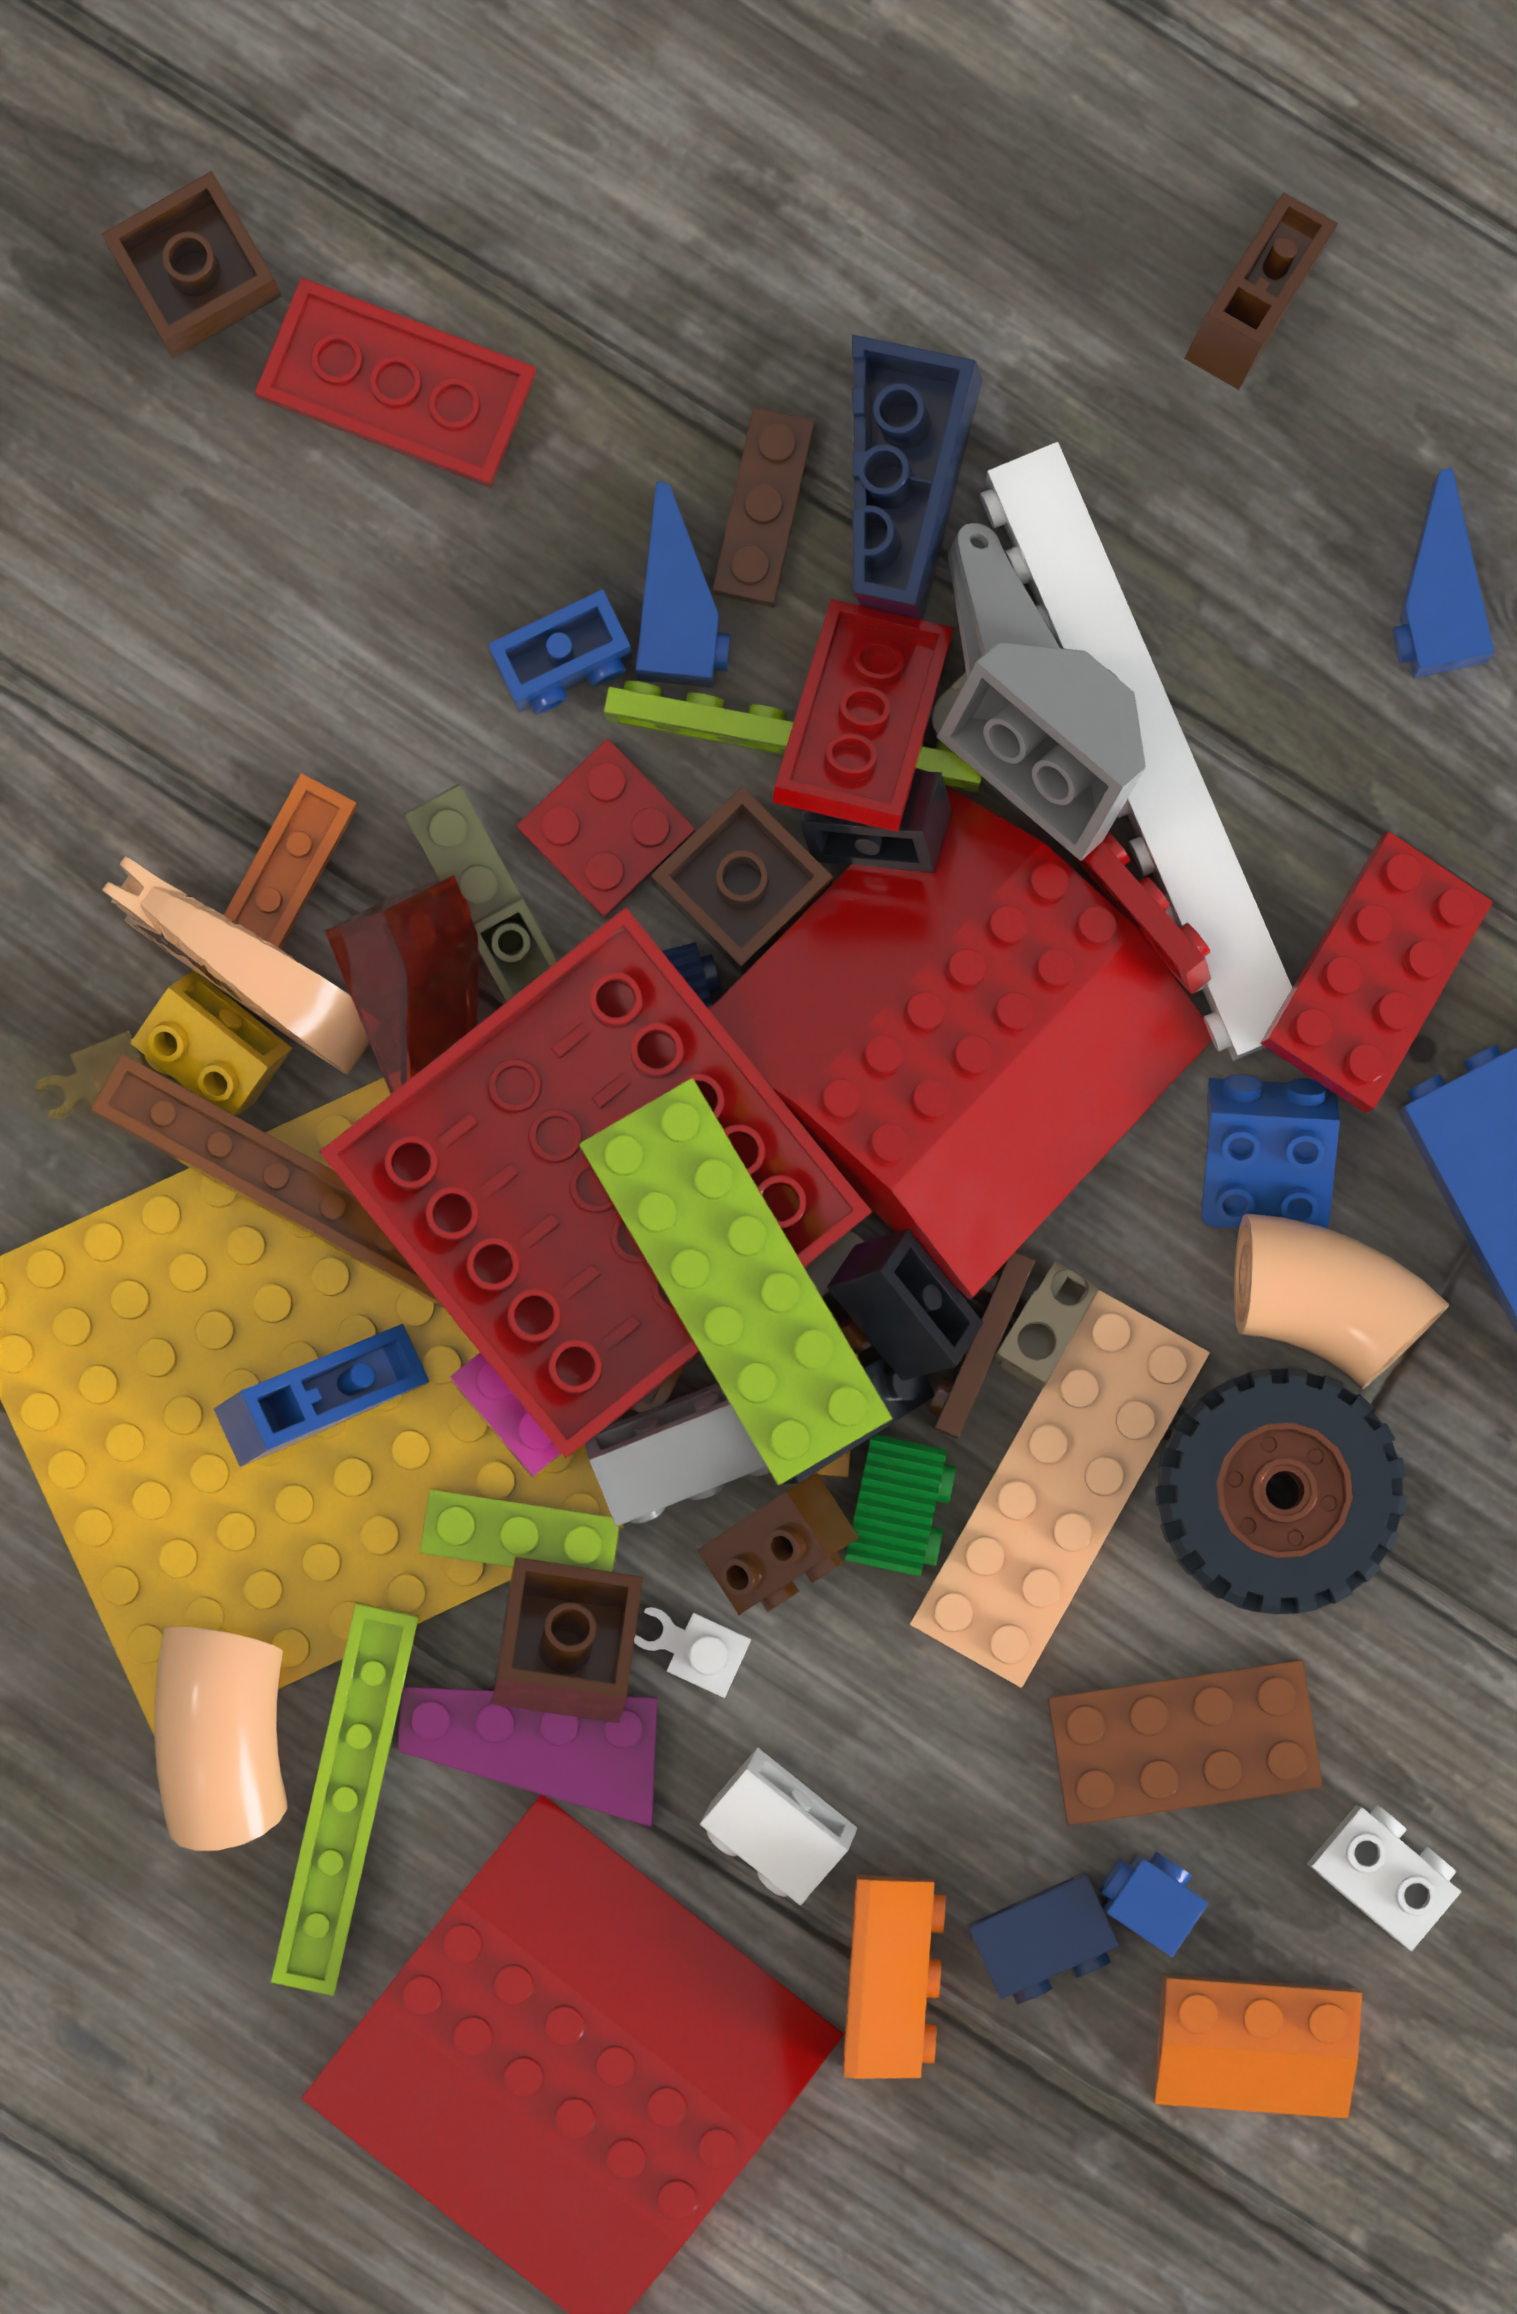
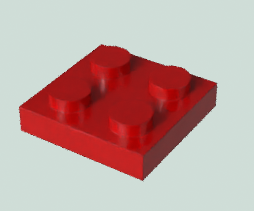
[516,738,696,919]

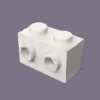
[700,1747,858,1906]
[1307,1805,1461,1951]

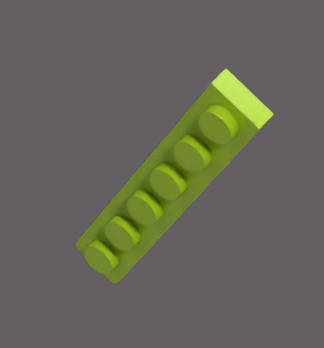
[604,681,982,793]
[271,1602,419,1996]

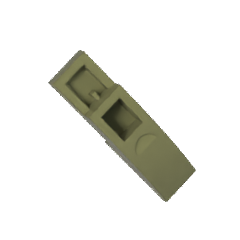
[404,784,557,1002]

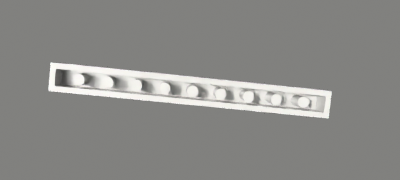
[980,442,1292,1061]

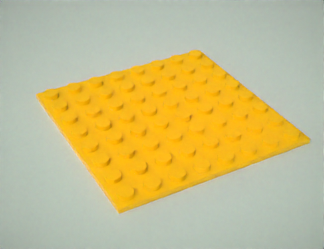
[0,1066,624,1735]

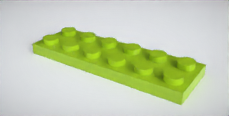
[579,1078,892,1486]

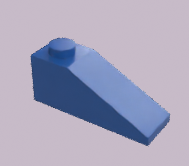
[1392,467,1495,679]
[636,482,731,688]
[214,1324,430,1467]

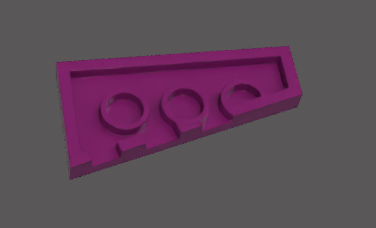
[398,1687,658,1827]

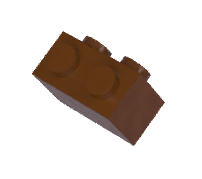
[697,1473,859,1615]

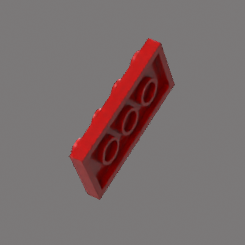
[255,277,537,488]
[772,599,954,832]
[1260,831,1493,1114]

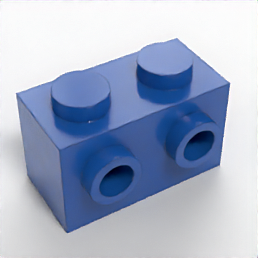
[487,589,633,715]
[1099,1851,1209,1958]

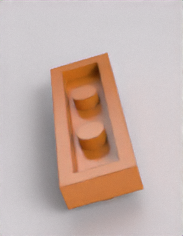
[224,773,359,949]

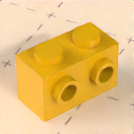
[130,970,293,1117]

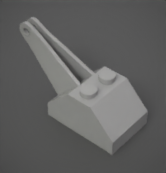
[937,523,1146,861]

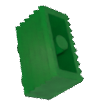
[845,1435,957,1577]

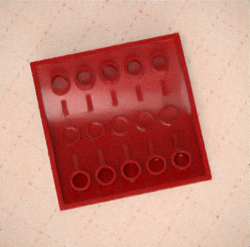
[709,785,1212,1300]
[319,907,872,1459]
[301,1794,844,2314]

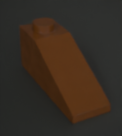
[1184,192,1338,390]

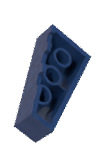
[852,334,983,620]

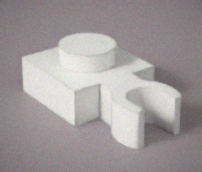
[634,1607,752,1698]

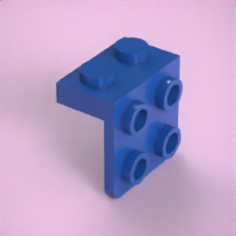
[1201,1074,1340,1228]

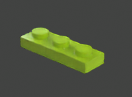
[420,1489,620,1572]

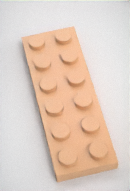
[909,1290,1210,1688]

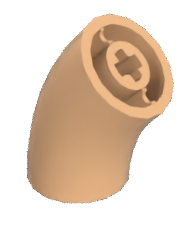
[1234,1214,1449,1389]
[154,1626,287,1851]

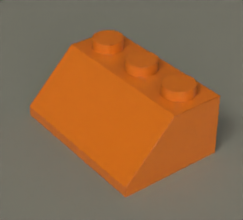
[843,1874,946,2079]
[1154,1974,1362,2119]

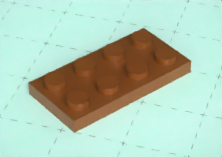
[1048,1660,1323,1826]

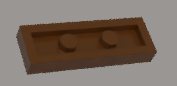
[712,407,815,608]
[928,1252,1036,1439]

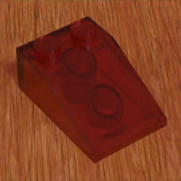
[325,875,478,1094]

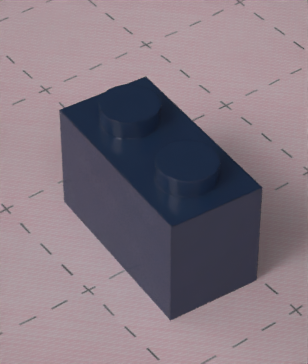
[967,1872,1119,2004]

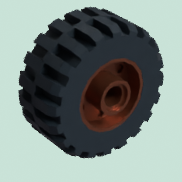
[1155,1367,1407,1614]

